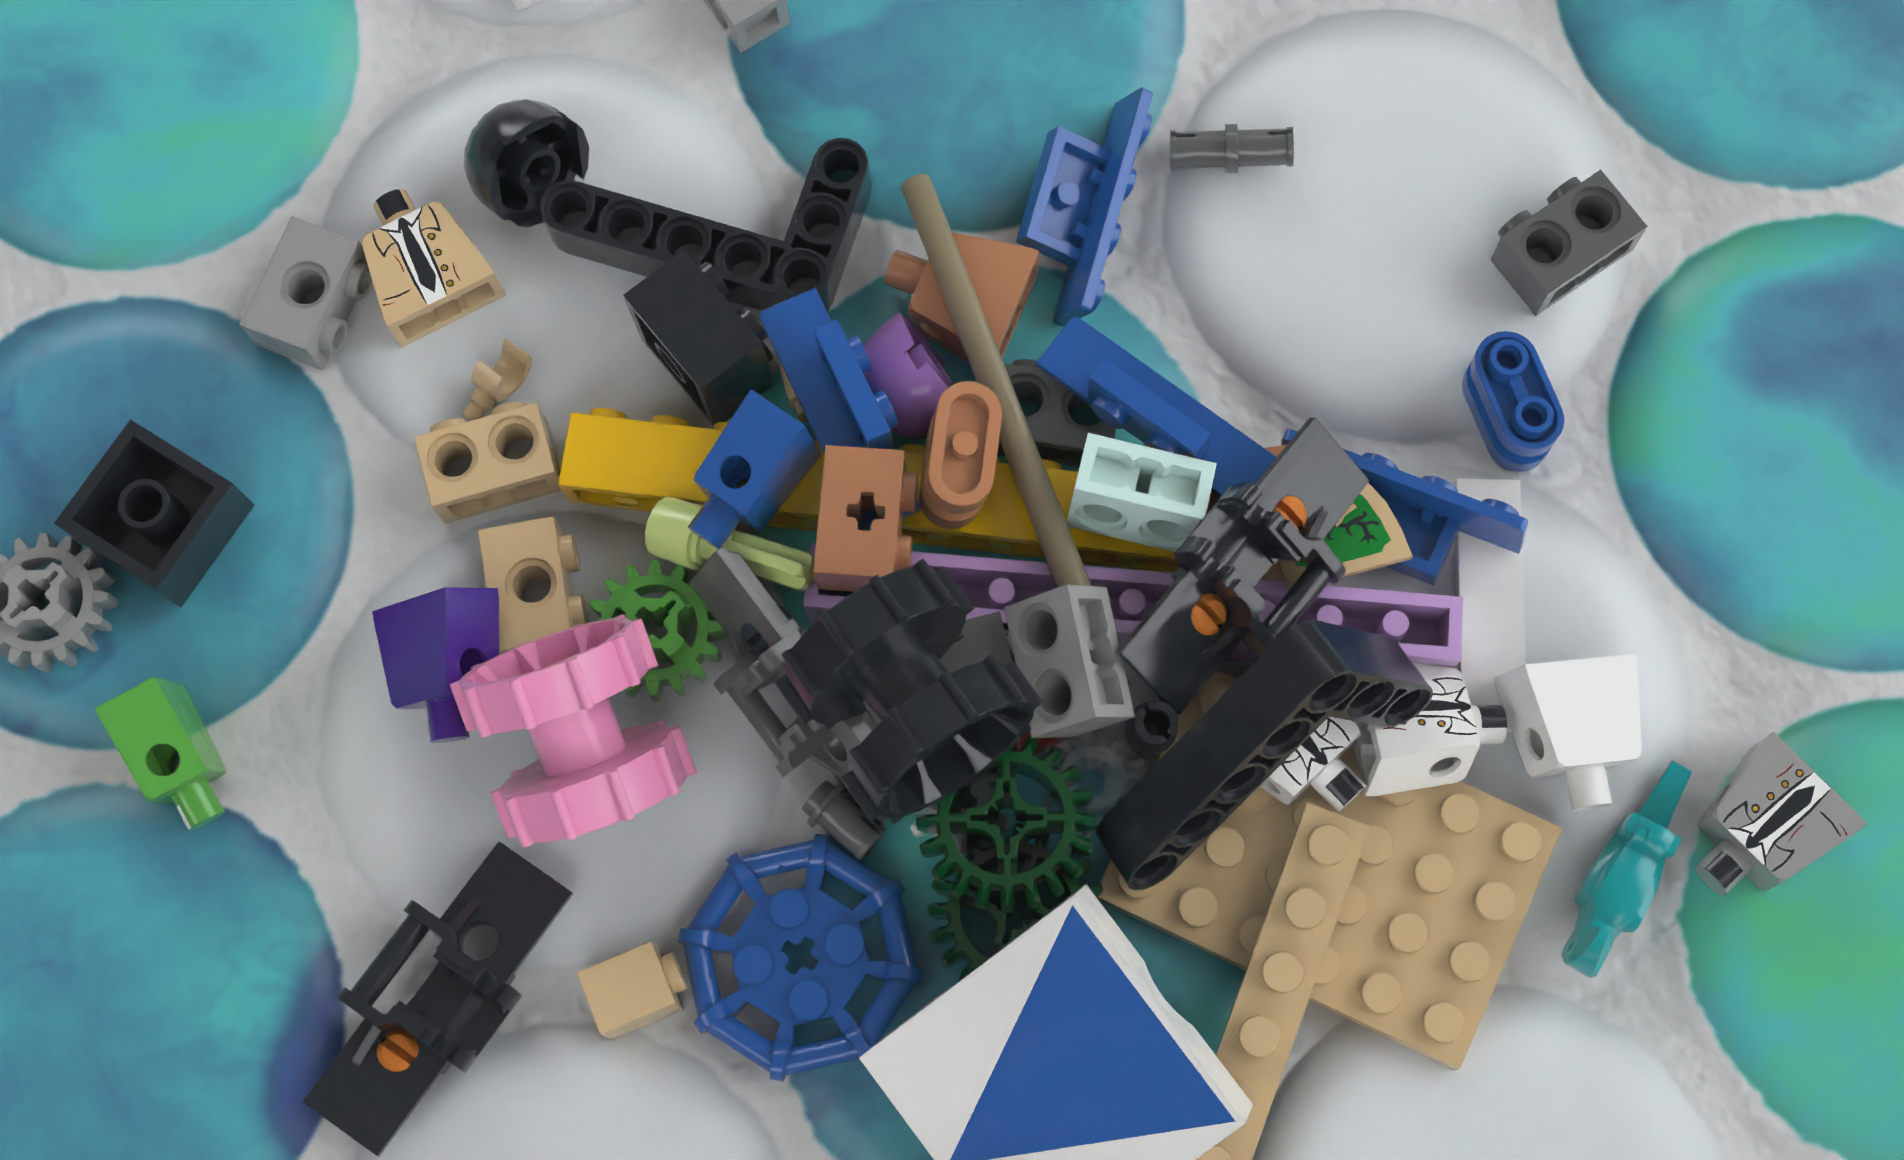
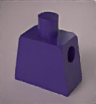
[372,587,499,743]

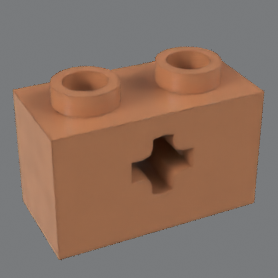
[813,445,918,592]

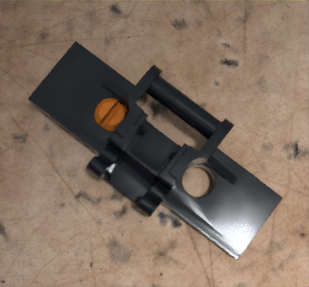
[303,841,573,1157]

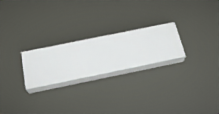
[1453,478,1526,733]

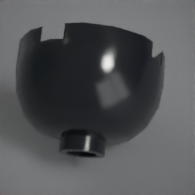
[464,99,589,227]

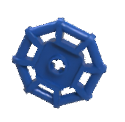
[677,834,923,1082]

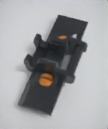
[1116,417,1369,715]

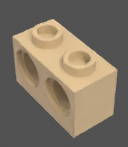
[414,401,562,524]

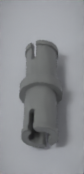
[1170,124,1294,173]

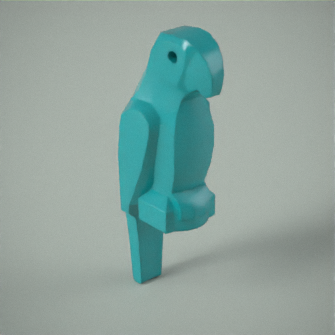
[1561,760,1692,978]

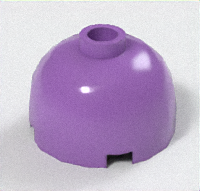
[863,313,959,440]

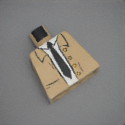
[361,189,506,348]

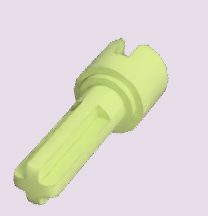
[645,496,816,591]

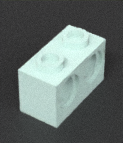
[1066,433,1217,552]

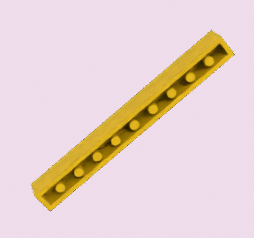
[558,408,1179,573]

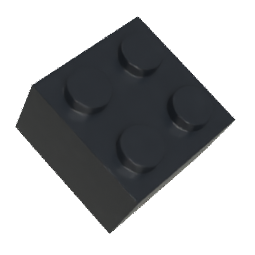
[623,249,774,426]
[54,419,255,607]

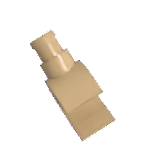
[462,339,532,421]

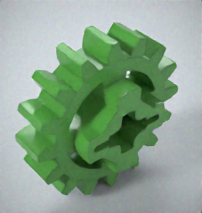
[590,560,727,702]

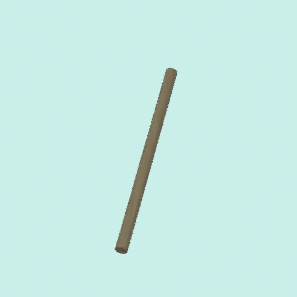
[901,174,1130,685]

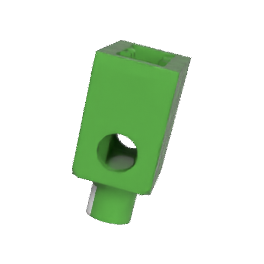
[94,676,227,831]

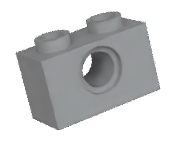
[239,216,372,371]

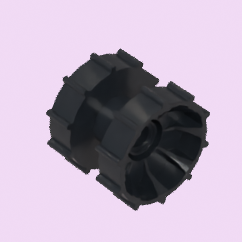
[775,559,1043,824]

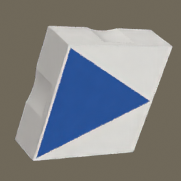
[859,884,1253,1160]

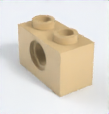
[478,516,589,655]

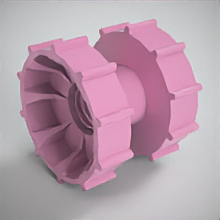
[450,614,697,848]

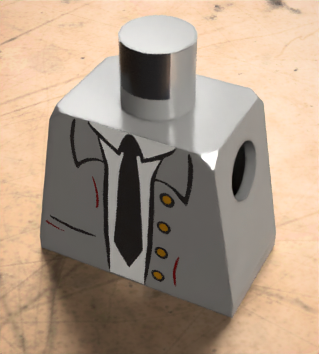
[1695,732,1867,896]

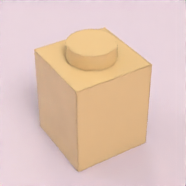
[576,941,688,1040]

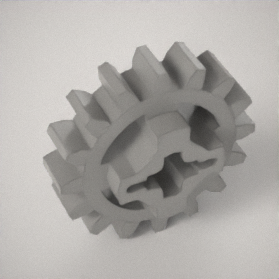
[0,533,119,673]

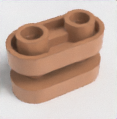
[919,381,1002,529]

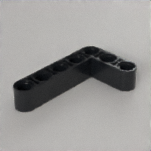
[539,138,872,312]
[1096,620,1433,891]

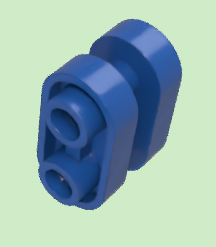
[1462,331,1564,472]

